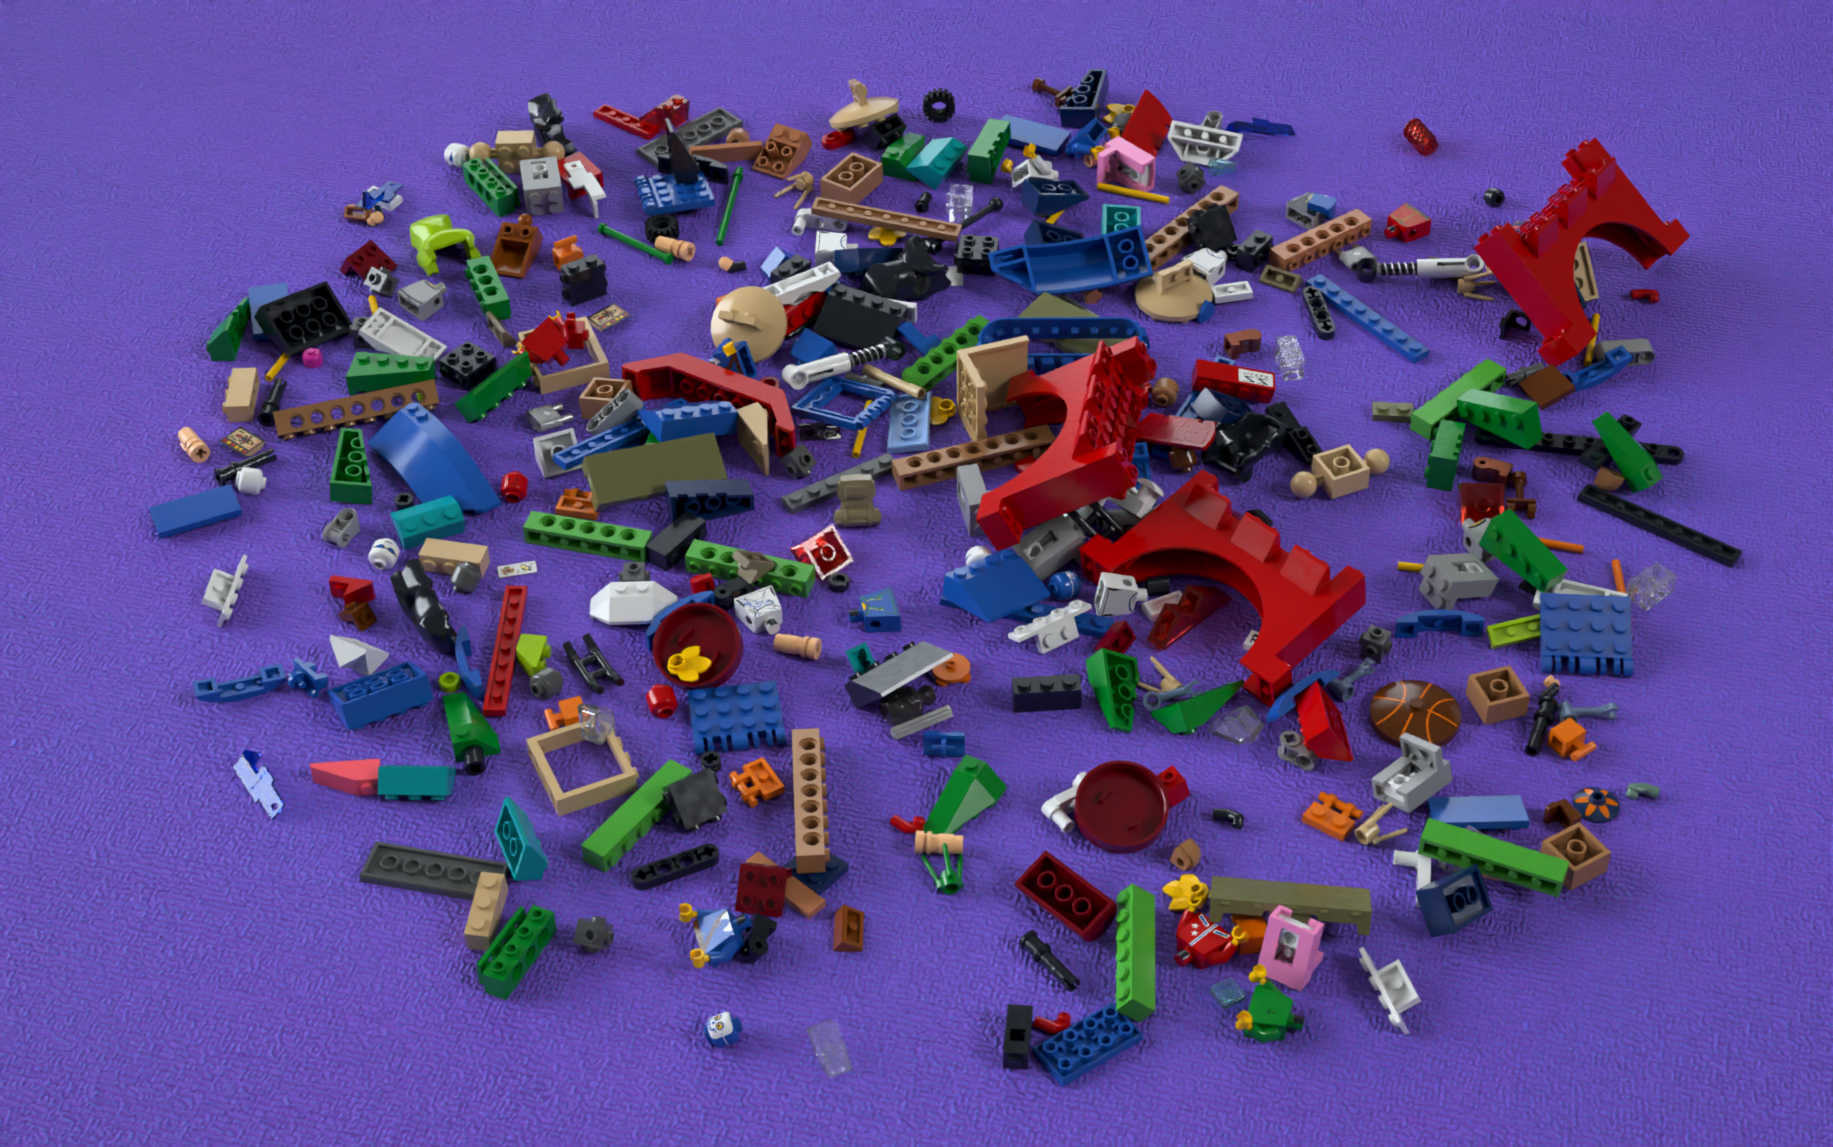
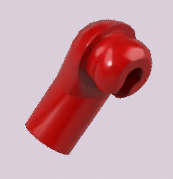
[1630,289,1660,303]
[890,815,926,834]
[1033,1012,1071,1034]

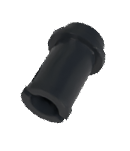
[914,192,932,213]

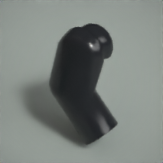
[1242,509,1274,527]
[1213,808,1245,828]

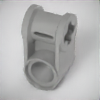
[1200,111,1223,130]
[322,508,360,548]
[1277,731,1320,771]

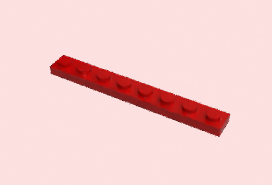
[483,586,528,716]

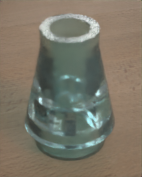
[1208,158,1237,176]

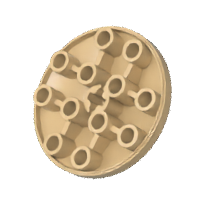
[829,79,899,132]
[1135,259,1213,323]
[711,286,787,364]

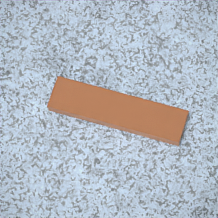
[689,141,762,162]
[745,851,826,919]

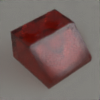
[639,95,690,130]
[1458,483,1504,525]
[790,524,854,582]

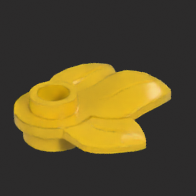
[1103,104,1135,123]
[868,227,906,246]
[931,396,957,425]
[667,646,712,682]
[1162,874,1209,911]

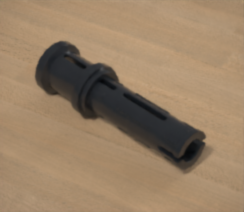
[257,378,287,427]
[214,448,277,486]
[1525,696,1559,757]
[1019,930,1080,992]

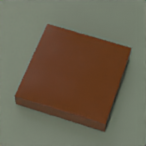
[1518,364,1576,411]

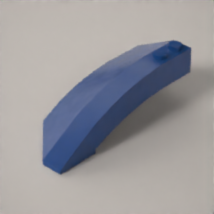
[988,225,1154,295]
[368,402,502,513]

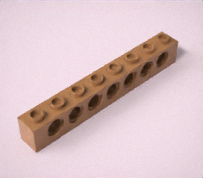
[1145,185,1239,272]
[273,379,439,440]
[892,424,1056,491]
[792,728,830,873]

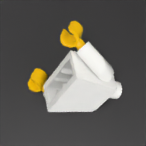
[1001,143,1058,188]

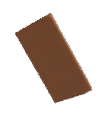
[833,904,864,952]

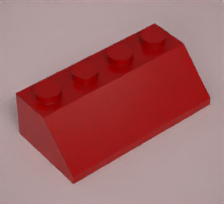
[1294,681,1354,762]

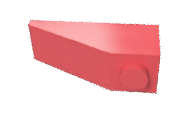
[310,758,381,796]

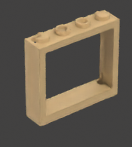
[516,316,610,395]
[526,714,639,816]

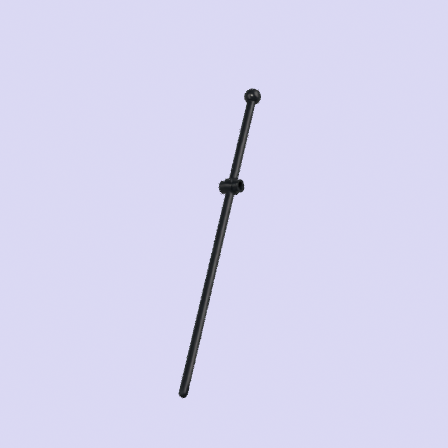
[785,197,1003,340]

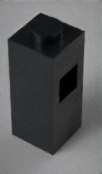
[1003,1004,1033,1070]

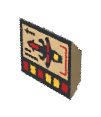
[587,303,631,331]
[220,426,265,457]

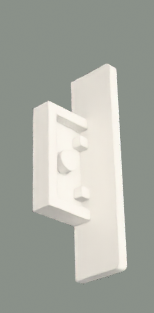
[201,554,249,628]
[1008,600,1092,654]
[1359,947,1421,1035]

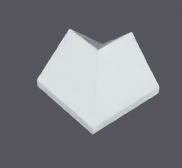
[533,428,582,478]
[329,635,389,675]

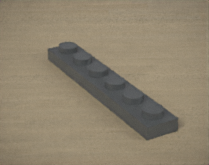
[781,453,894,515]

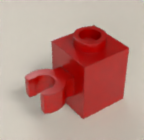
[564,312,589,349]
[1157,765,1190,808]

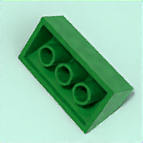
[454,351,531,423]

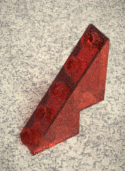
[1147,585,1232,651]

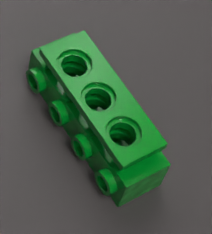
[462,157,520,217]
[465,255,511,322]
[476,905,557,1000]

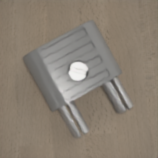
[1335,243,1377,272]
[526,403,573,433]

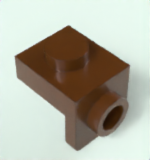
[338,601,377,632]
[1543,799,1582,829]

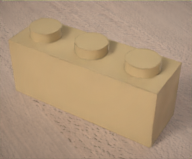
[222,368,260,422]
[418,538,490,579]
[464,872,509,951]

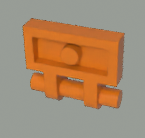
[555,488,600,520]
[729,757,785,808]
[1302,791,1363,842]

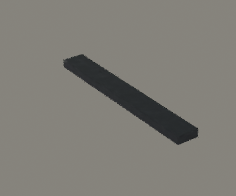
[1577,484,1742,568]

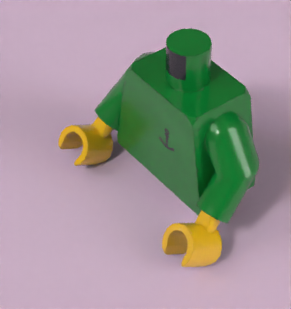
[1235,964,1305,1044]

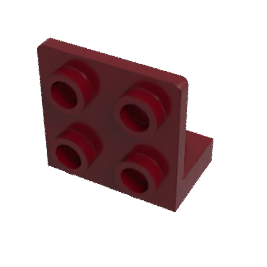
[339,240,397,280]
[735,862,793,917]

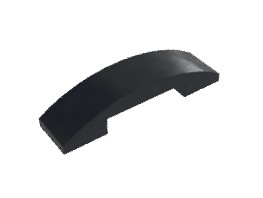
[658,154,728,184]

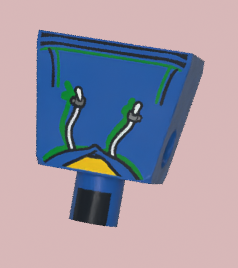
[848,587,901,633]

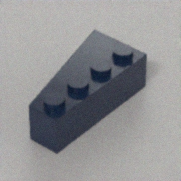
[1059,69,1109,127]
[664,479,755,523]

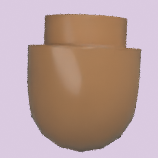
[1593,466,1625,492]
[1170,838,1201,871]

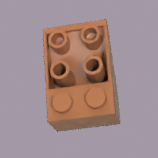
[752,123,813,180]

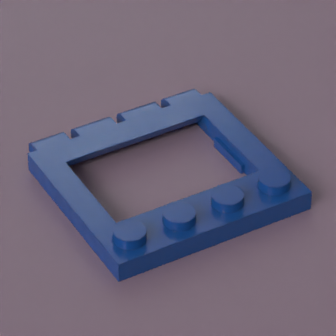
[790,376,899,431]

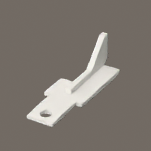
[564,160,606,219]

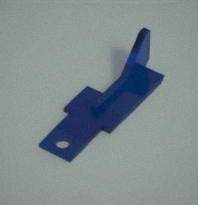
[1225,118,1295,136]
[355,181,403,210]
[233,750,285,820]

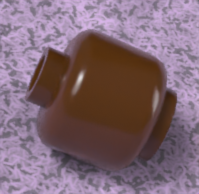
[1168,446,1197,474]

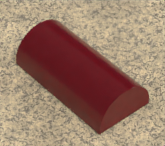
[1014,850,1117,942]

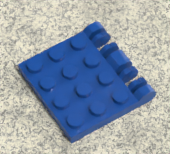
[634,170,715,216]
[1540,593,1633,677]
[687,680,786,755]

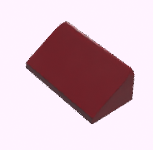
[1094,620,1136,654]

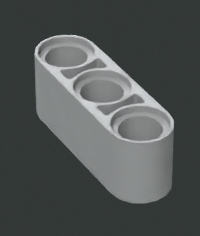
[1594,338,1655,366]
[586,389,643,436]

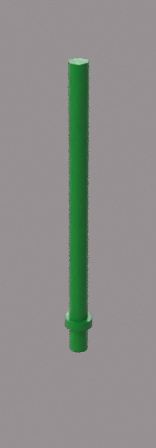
[716,166,743,246]

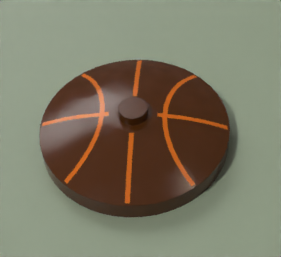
[1369,680,1461,748]

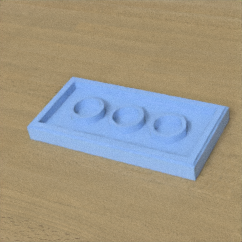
[887,392,932,454]

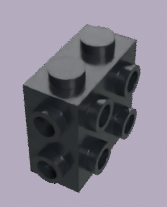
[1186,203,1238,253]
[954,235,999,275]
[559,254,608,307]
[439,341,497,391]
[662,768,728,833]

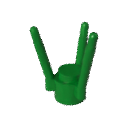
[921,843,963,895]

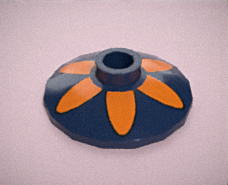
[1572,787,1620,823]

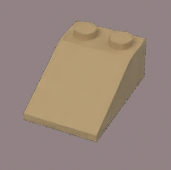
[737,402,770,476]

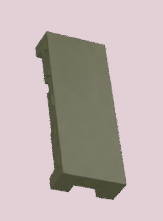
[1017,291,1127,354]
[581,432,728,512]
[1209,876,1372,936]

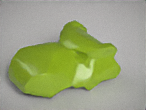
[410,214,481,277]

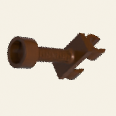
[1032,77,1075,108]
[1505,471,1537,518]

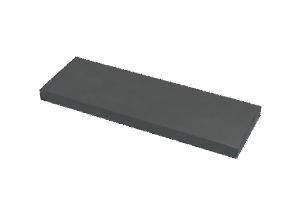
[636,107,743,168]
[359,841,510,901]

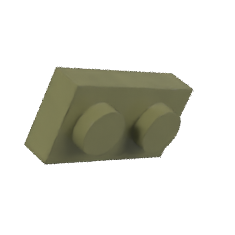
[1371,402,1413,423]

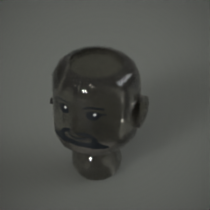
[879,685,936,727]

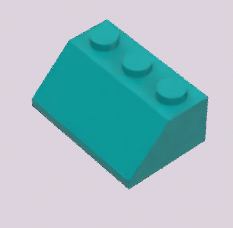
[905,137,968,190]
[1101,204,1141,235]
[390,495,465,550]
[378,765,457,800]
[494,797,548,881]

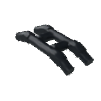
[1066,502,1127,538]
[562,633,624,695]

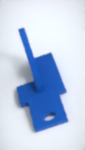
[897,321,942,356]

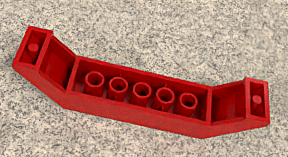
[621,352,796,457]

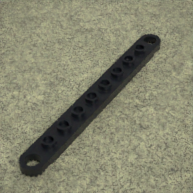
[1474,427,1684,465]

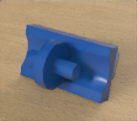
[288,658,329,698]
[923,730,965,759]

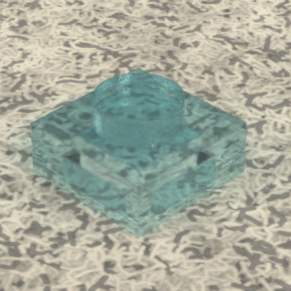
[1210,977,1245,1010]

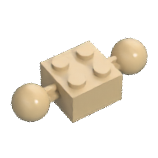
[469,130,565,174]
[1290,444,1390,499]

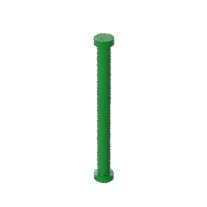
[597,223,674,265]

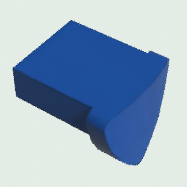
[1307,193,1337,221]
[1195,300,1215,323]

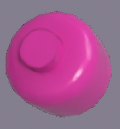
[302,348,323,368]

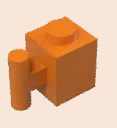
[552,235,584,271]
[544,696,588,731]
[1547,718,1597,762]
[1231,914,1267,955]

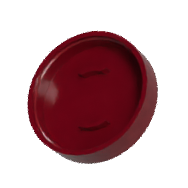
[653,602,744,691]
[1074,760,1170,854]

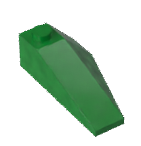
[922,754,1007,834]

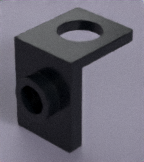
[1499,309,1532,339]

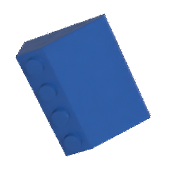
[636,400,738,442]
[943,549,1051,623]
[326,660,434,731]

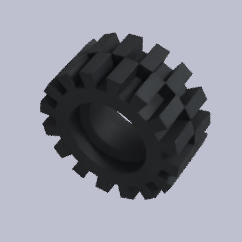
[923,88,955,123]
[645,213,679,243]

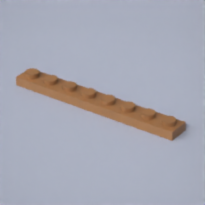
[811,197,962,242]

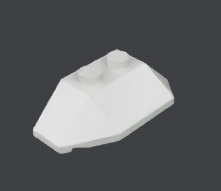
[1168,120,1243,168]
[590,581,678,625]

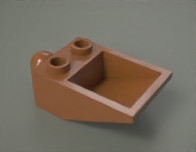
[491,214,543,279]

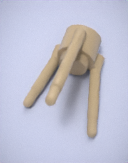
[774,171,814,210]
[1457,271,1495,301]
[1136,656,1183,699]
[1355,802,1408,846]

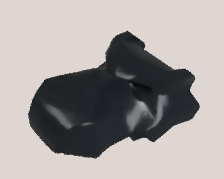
[528,92,577,158]
[862,235,951,301]
[1200,412,1287,484]
[390,558,457,654]

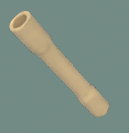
[862,364,926,400]

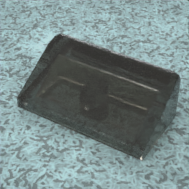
[799,422,841,441]

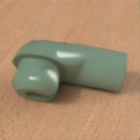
[1625,783,1661,800]

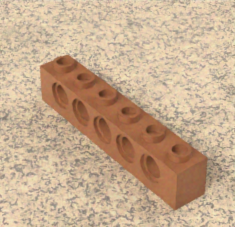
[1269,209,1372,272]

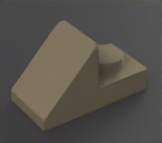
[732,550,775,584]

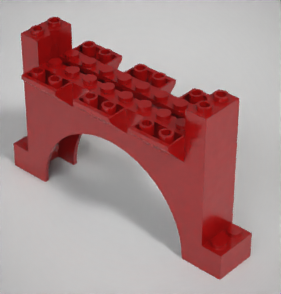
[1473,137,1690,367]
[976,336,1157,552]
[1079,469,1366,708]

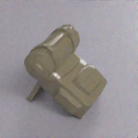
[833,474,882,528]

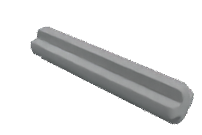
[890,705,953,740]

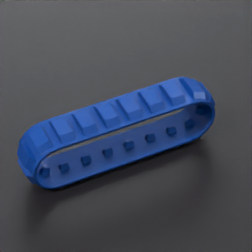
[976,317,1150,375]

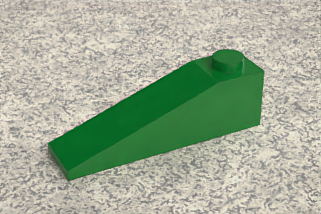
[881,132,925,182]
[206,297,251,361]
[1592,411,1663,493]
[1086,648,1140,733]
[1151,679,1245,735]
[443,692,501,762]

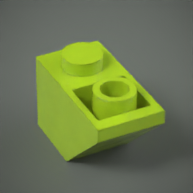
[516,634,552,678]

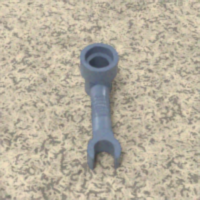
[1327,658,1376,702]
[1143,680,1202,711]
[1558,701,1618,723]

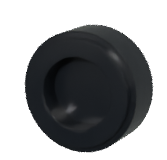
[828,572,850,593]

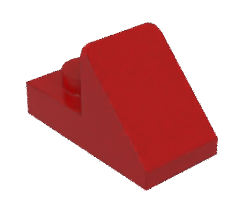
[329,575,376,605]

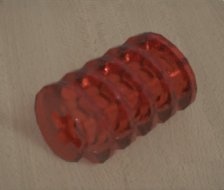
[1403,118,1439,156]

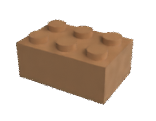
[820,152,883,204]

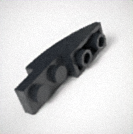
[1265,401,1323,465]
[1578,414,1642,472]

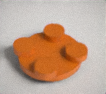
[931,653,971,687]

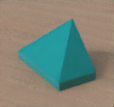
[845,642,875,674]

